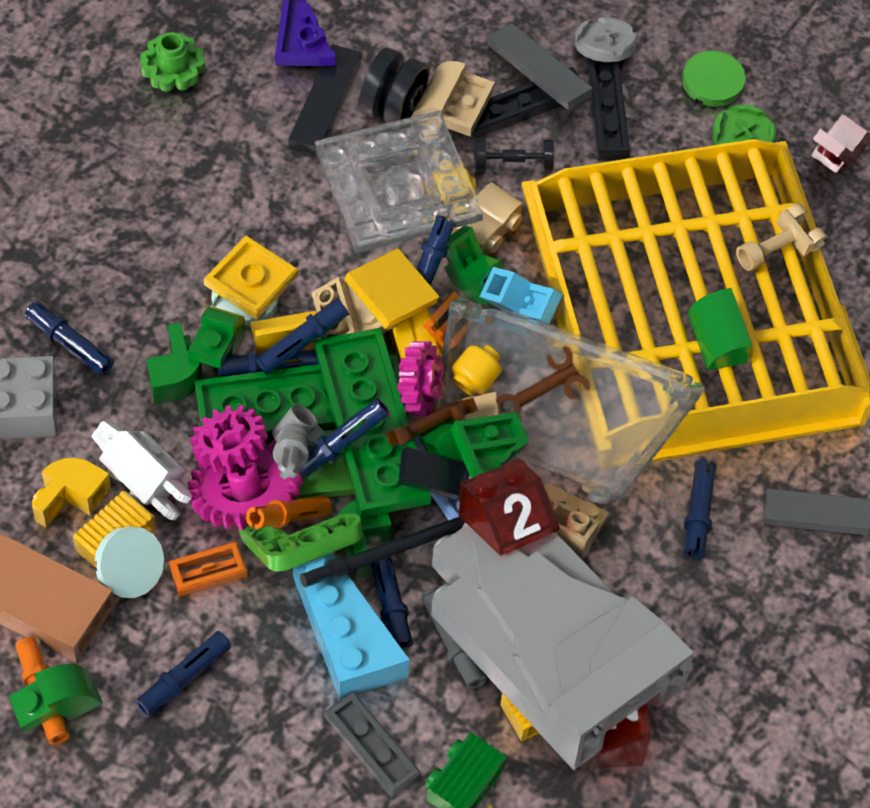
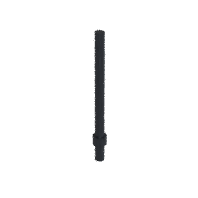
[300,509,484,588]

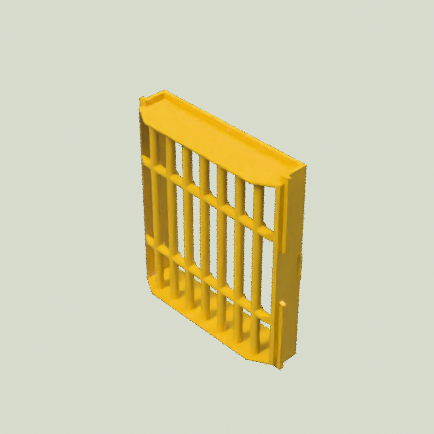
[521,139,870,471]

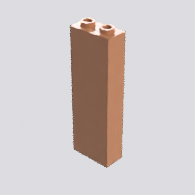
[0,533,115,663]

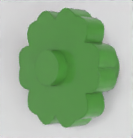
[140,32,205,92]

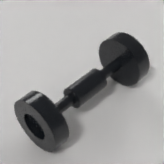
[474,140,554,172]

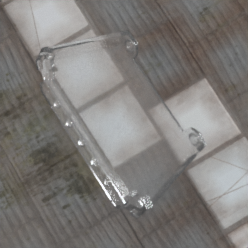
[433,301,705,504]

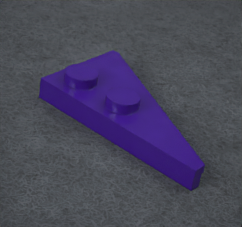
[274,0,337,66]

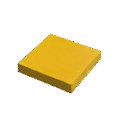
[204,235,298,320]
[344,248,439,329]

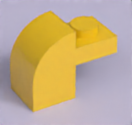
[31,458,111,528]

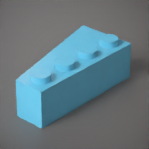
[293,553,410,700]

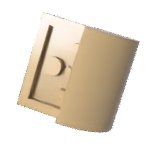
[410,61,495,136]
[311,277,397,338]
[523,483,609,558]

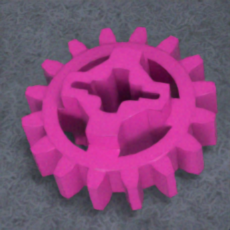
[397,341,445,416]
[190,405,268,472]

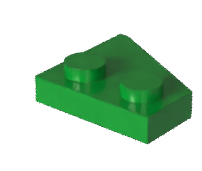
[450,412,529,486]

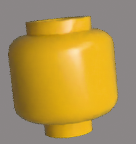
[452,345,503,397]

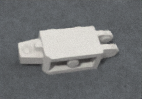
[91,421,192,521]

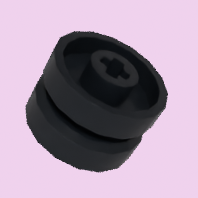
[358,47,430,130]

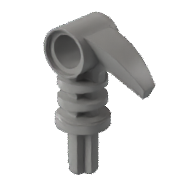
[272,404,336,480]

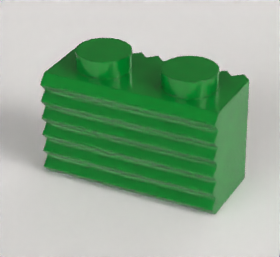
[425,732,507,808]

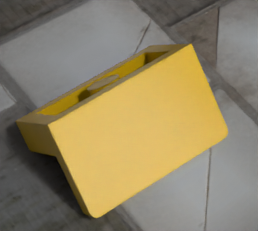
[250,310,320,354]

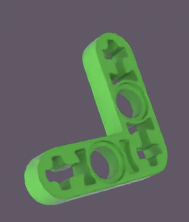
[238,513,364,571]

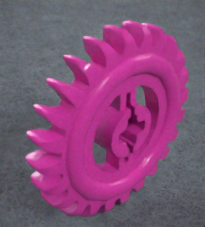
[188,440,303,530]

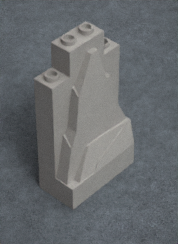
[431,511,694,770]

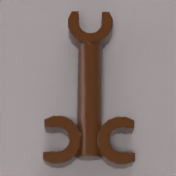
[496,346,590,415]
[385,397,478,446]

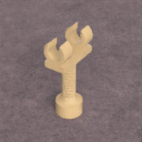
[736,203,828,271]

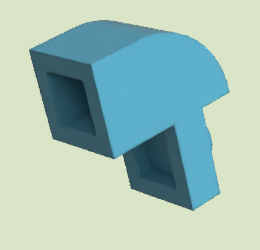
[479,267,563,325]

